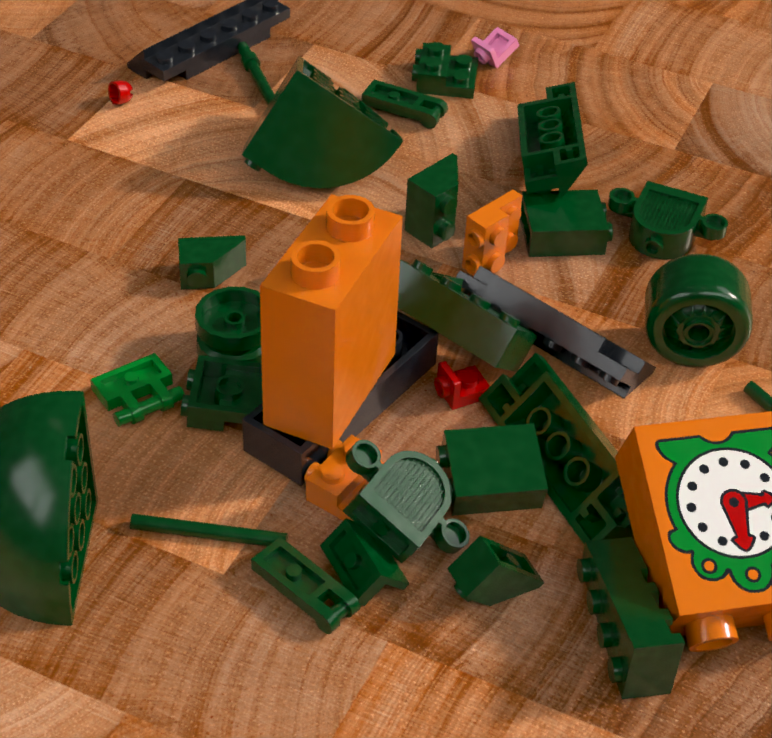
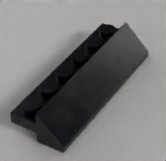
[127,0,290,81]
[456,266,656,398]

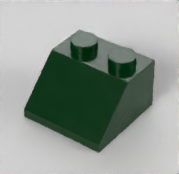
[405,153,459,248]

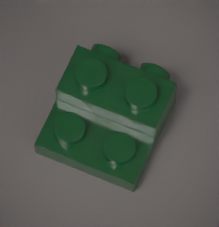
[412,42,479,99]
[180,355,263,432]

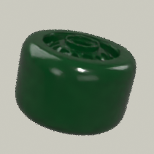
[645,254,753,367]

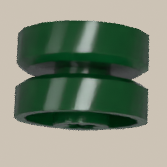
[195,287,262,363]

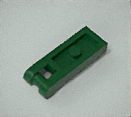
[361,79,448,129]
[251,537,361,634]

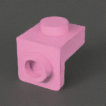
[471,27,519,69]

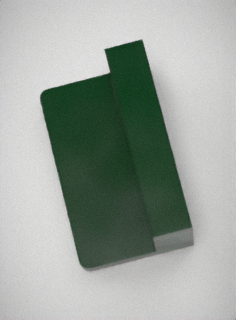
[320,518,409,606]

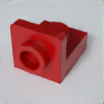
[434,361,490,410]

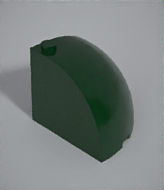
[242,56,403,188]
[0,391,98,626]

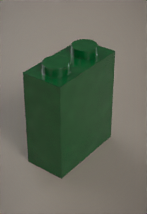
[520,190,613,257]
[436,423,548,516]

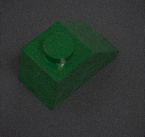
[178,235,246,290]
[447,535,544,606]

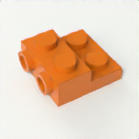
[462,190,523,276]
[304,434,384,521]

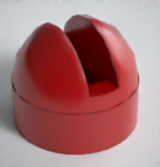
[108,80,133,105]

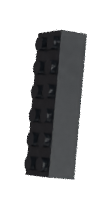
[242,311,439,486]

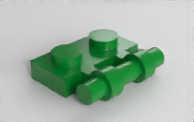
[90,353,185,427]

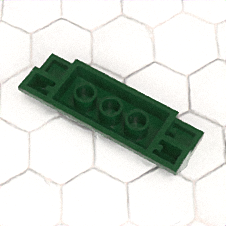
[517,82,588,199]
[478,352,634,545]

